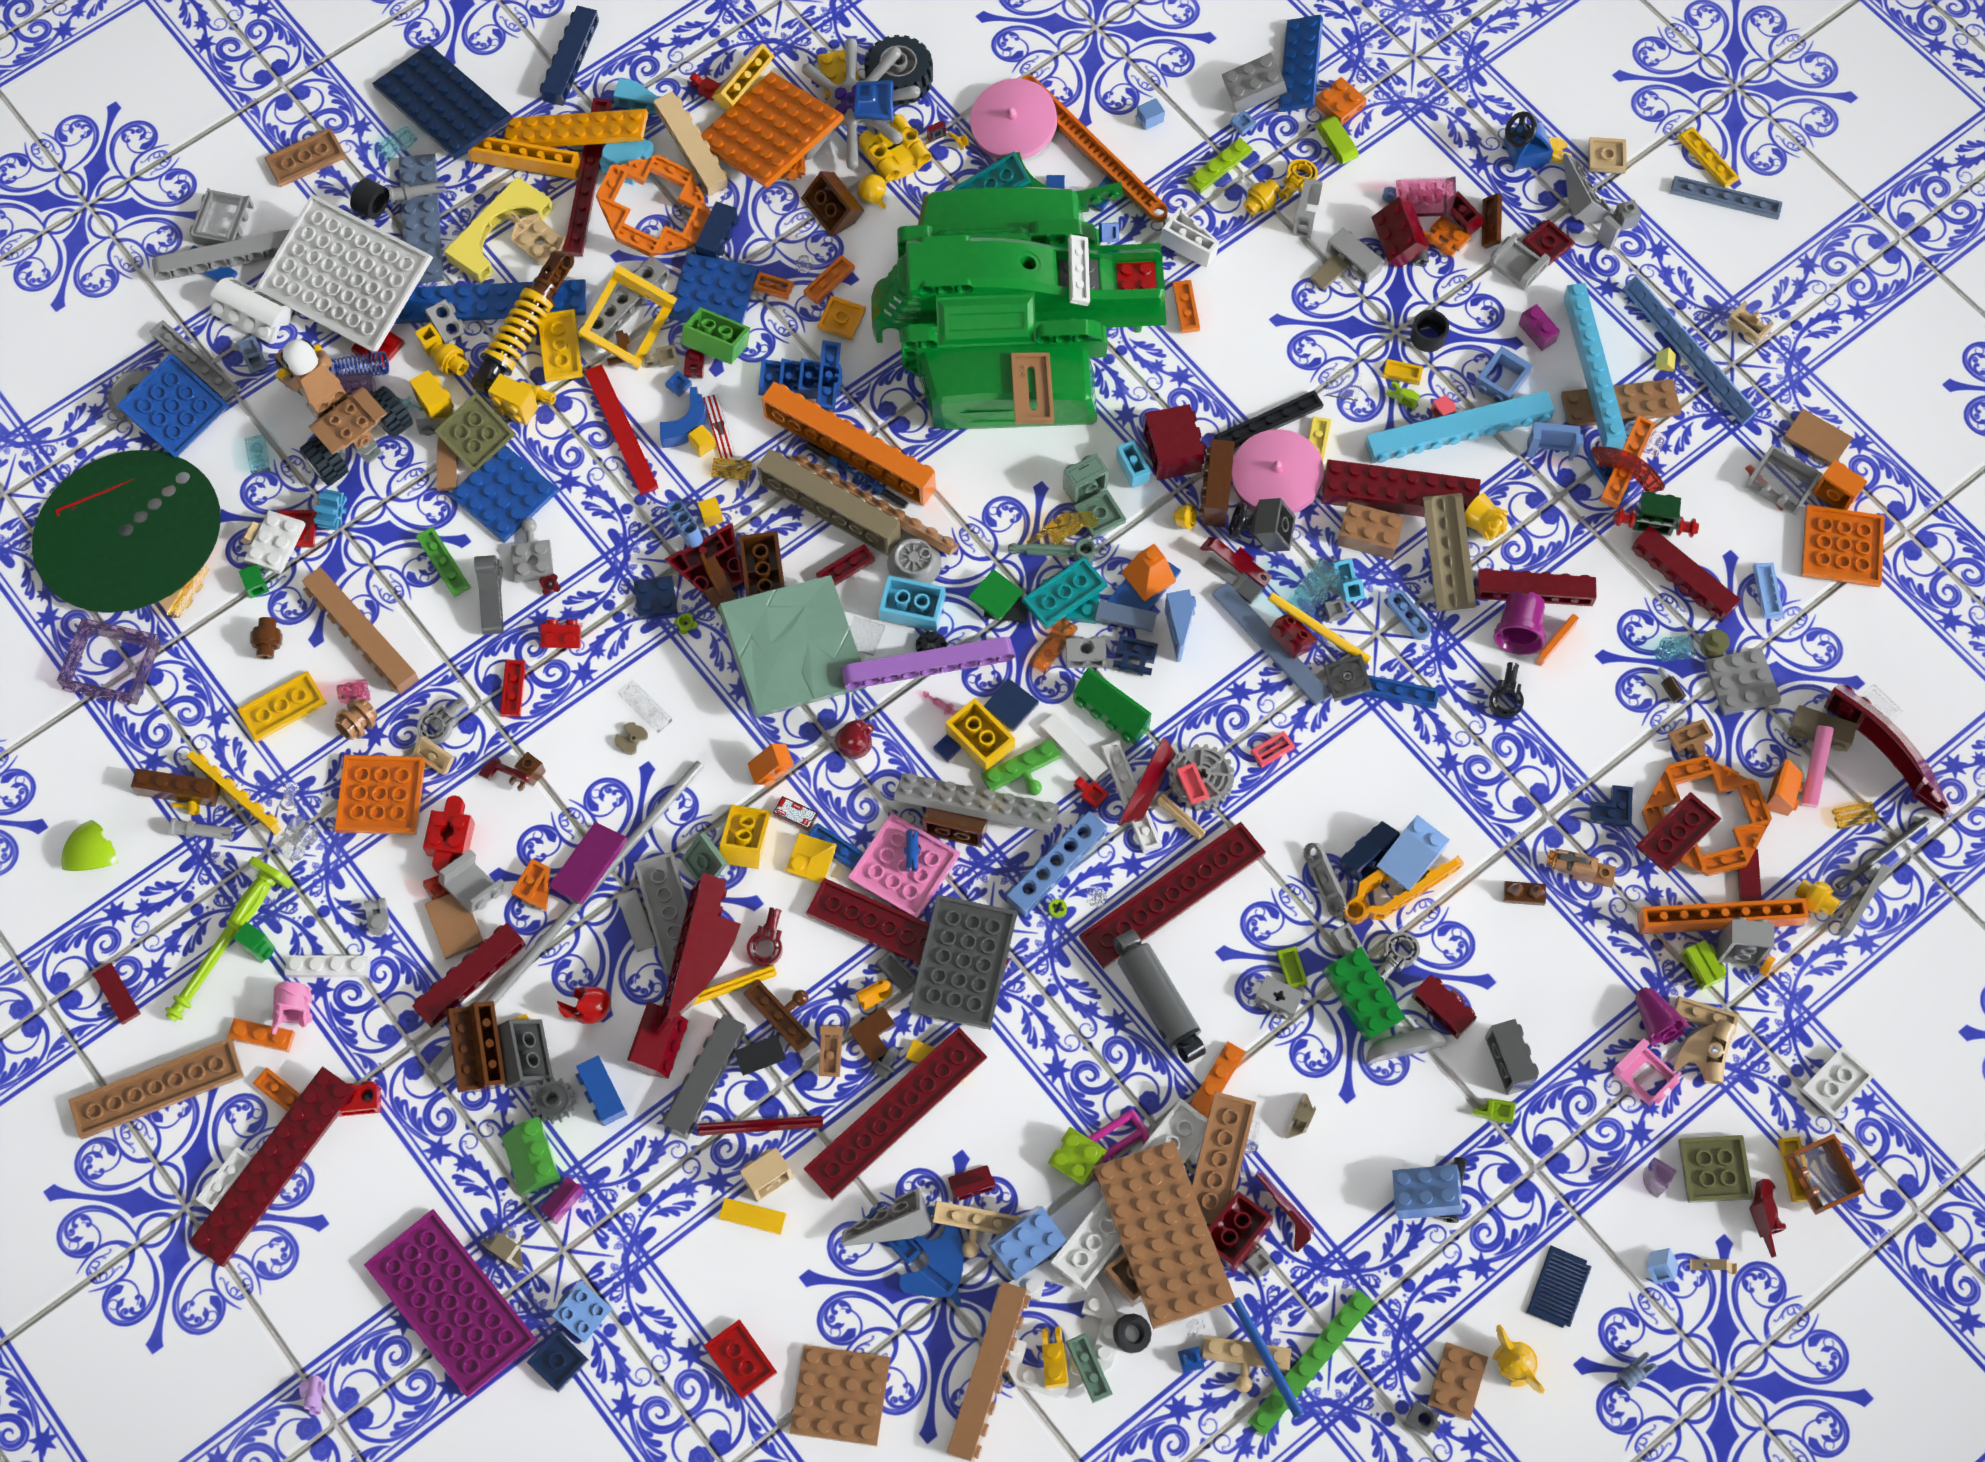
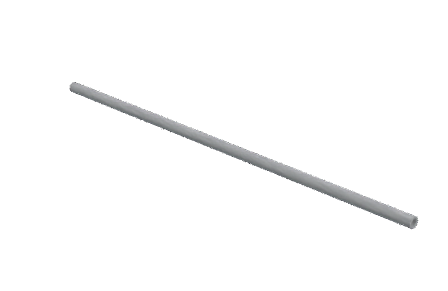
[427,761,704,1074]

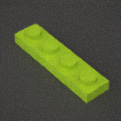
[1188,138,1253,194]

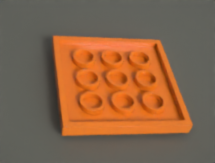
[1801,504,1885,587]
[335,755,425,835]

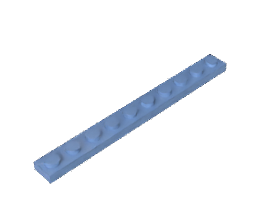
[1623,275,1758,425]

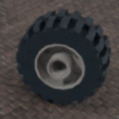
[864,35,933,106]

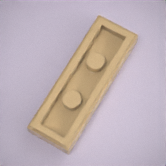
[1674,996,1739,1034]

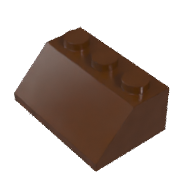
[801,171,865,237]
[922,808,988,848]

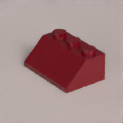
[627,1002,689,1079]
[1208,1191,1273,1273]

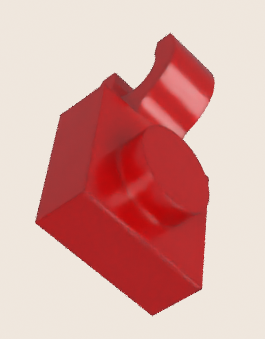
[689,72,721,101]
[1073,776,1109,810]

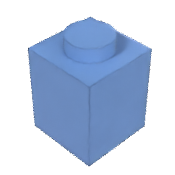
[1135,98,1165,130]

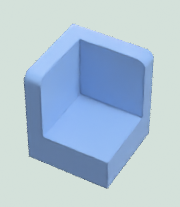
[1646,1248,1678,1284]

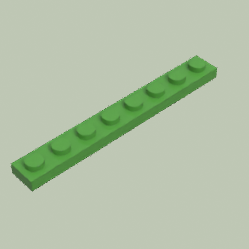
[1247,1289,1375,1437]

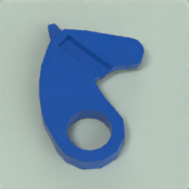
[899,1206,964,1306]

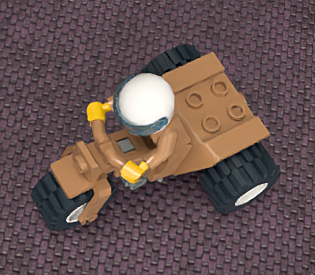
[275,339,413,486]

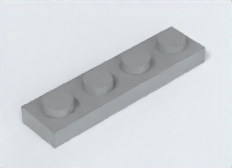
[1839,863,1890,938]

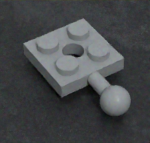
[511,518,554,583]

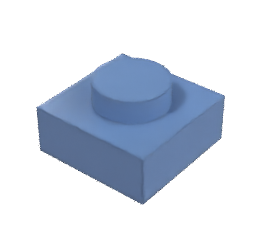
[1230,110,1256,135]

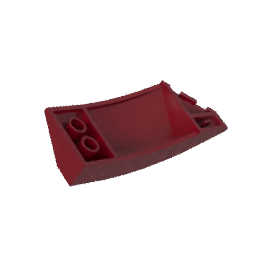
[1824,683,1951,819]

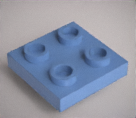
[551,1280,613,1343]

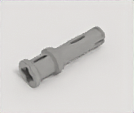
[388,181,446,203]
[169,818,234,840]

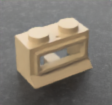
[1727,301,1774,345]

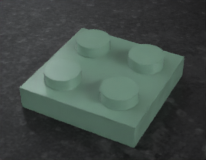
[1074,489,1127,539]
[681,833,728,881]

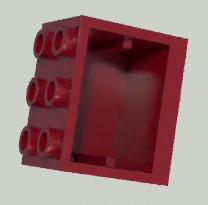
[1143,404,1206,480]

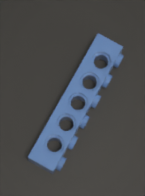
[1007,811,1108,917]

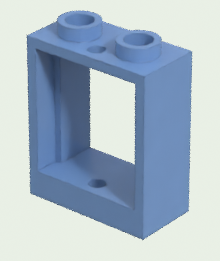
[1474,346,1533,403]

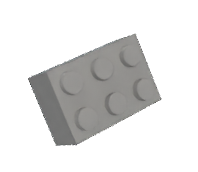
[1221,52,1287,114]
[1717,917,1775,966]

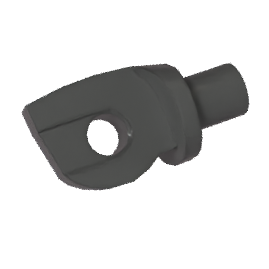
[872,1047,901,1079]

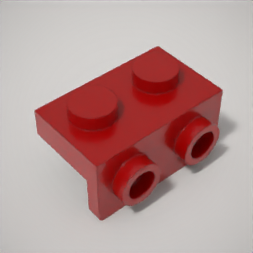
[541,619,583,649]

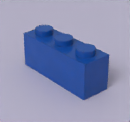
[575,1055,628,1126]

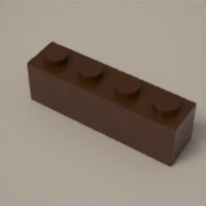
[131,768,220,807]

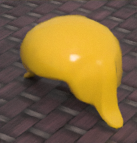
[857,174,886,209]

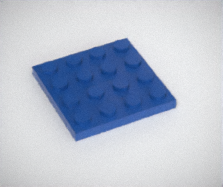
[668,253,759,324]
[117,353,229,458]
[449,445,559,543]

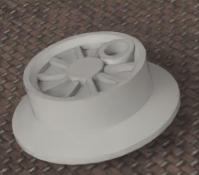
[887,538,942,584]

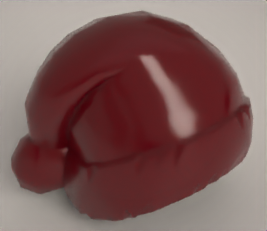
[835,719,874,759]

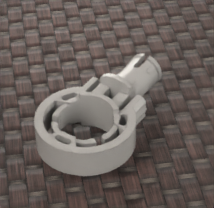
[417,696,469,745]
[1377,932,1420,983]

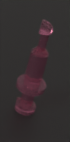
[923,691,959,716]

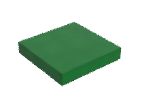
[969,569,1024,621]

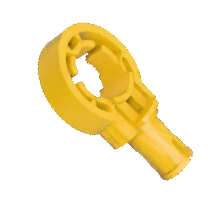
[1278,159,1318,201]

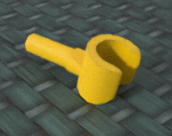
[948,131,970,150]
[172,801,200,815]

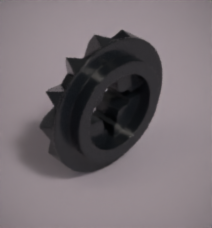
[915,630,947,652]

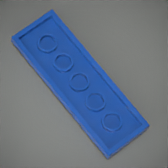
[1278,14,1323,112]

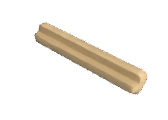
[1157,794,1206,840]

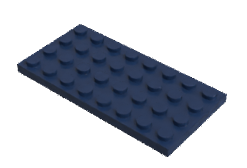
[372,44,513,160]

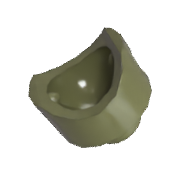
[1700,629,1730,659]

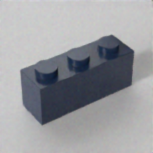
[695,201,739,259]
[1340,821,1400,882]

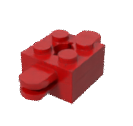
[422,795,475,874]

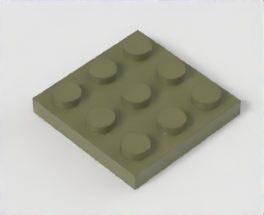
[435,392,517,472]
[1678,1135,1753,1203]

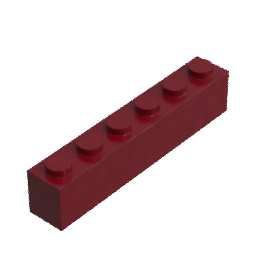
[1631,526,1741,623]
[1475,568,1597,607]
[412,922,526,1029]

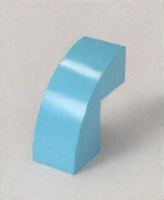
[1330,558,1365,602]

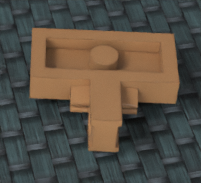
[1667,719,1713,758]

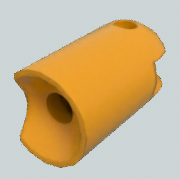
[855,979,893,1010]

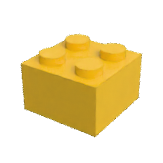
[409,370,454,418]
[488,374,538,425]

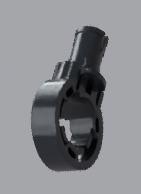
[1489,662,1524,719]

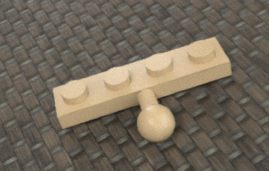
[932,1201,1020,1258]
[1202,1336,1292,1393]

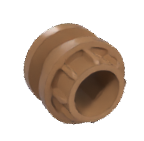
[334,698,377,740]

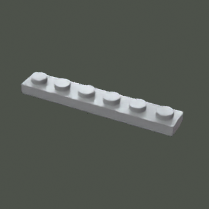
[149,320,240,402]

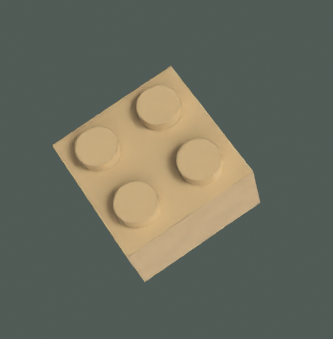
[740,1148,793,1202]

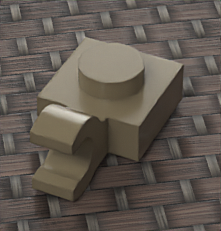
[644,344,679,368]

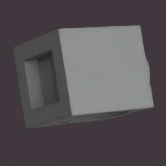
[1613,199,1642,231]

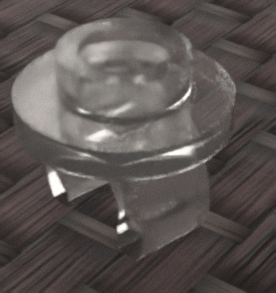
[1085,887,1107,907]

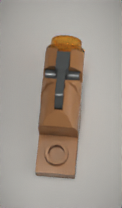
[1546,849,1616,888]

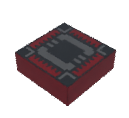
[927,120,946,143]

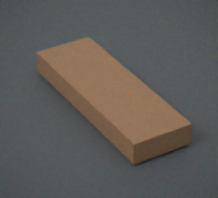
[437,437,458,491]

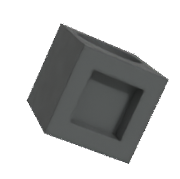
[1404,1402,1440,1437]

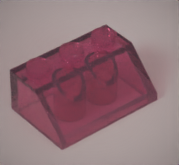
[1396,176,1456,217]

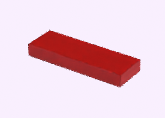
[500,660,526,717]

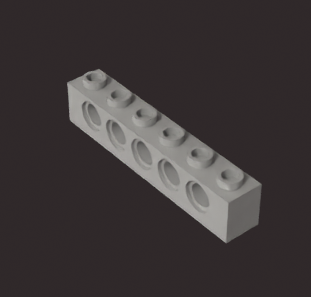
[577,256,670,352]

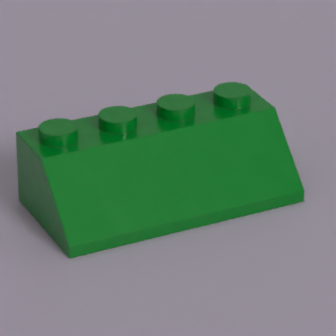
[1073,667,1152,746]

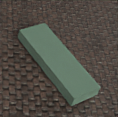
[1066,1333,1113,1404]

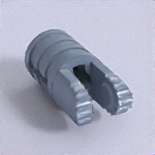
[1616,1352,1658,1391]

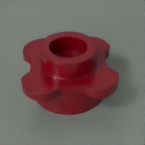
[539,573,561,595]

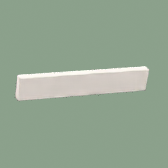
[1100,740,1162,854]

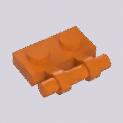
[1424,215,1471,258]

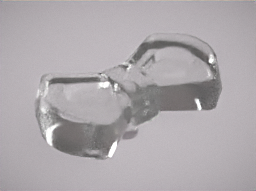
[279,782,300,811]

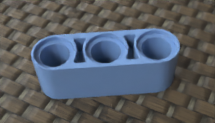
[667,500,703,548]

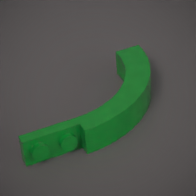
[1002,152,1123,213]

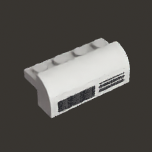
[209,277,293,344]

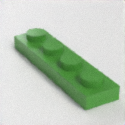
[416,526,471,598]

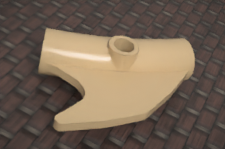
[1674,1019,1737,1084]

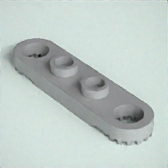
[1303,843,1349,917]

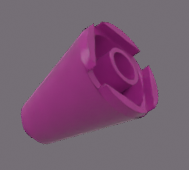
[1635,987,1689,1047]

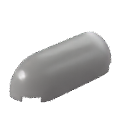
[1366,1029,1448,1065]

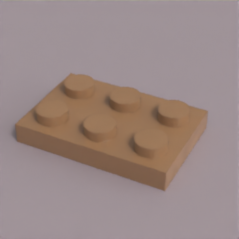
[1427,1342,1488,1421]

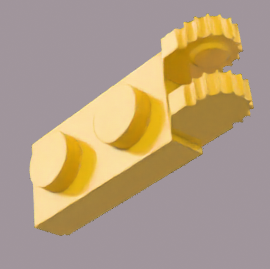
[1042,1326,1069,1389]

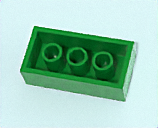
[1322,947,1405,1042]

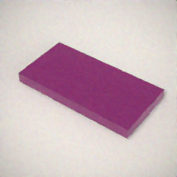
[549,822,628,905]

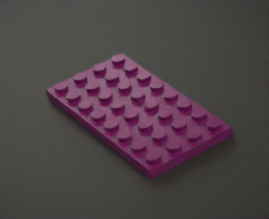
[363,1209,538,1399]

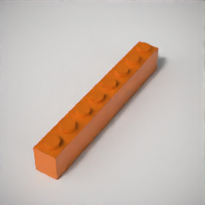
[1637,898,1809,934]

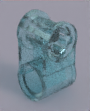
[1654,635,1696,662]

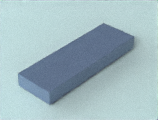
[1095,600,1157,633]

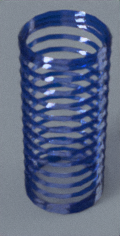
[328,350,389,381]

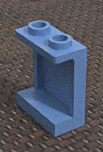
[1526,422,1583,461]

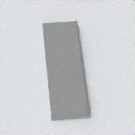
[1203,557,1240,586]

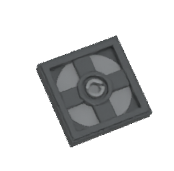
[1323,654,1373,702]

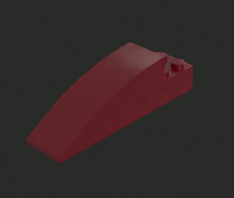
[655,873,741,1035]

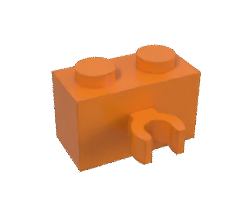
[747,744,794,786]

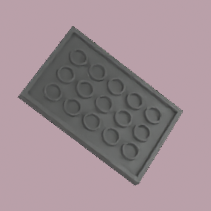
[909,894,1018,1030]

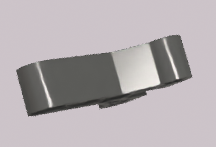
[474,555,504,635]

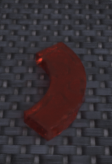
[1591,446,1665,492]

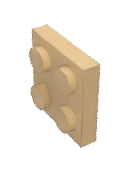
[1588,137,1627,174]

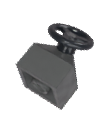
[1229,498,1296,552]

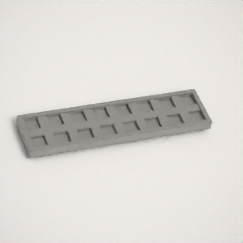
[894,773,1060,833]

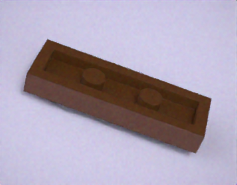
[1481,193,1502,249]

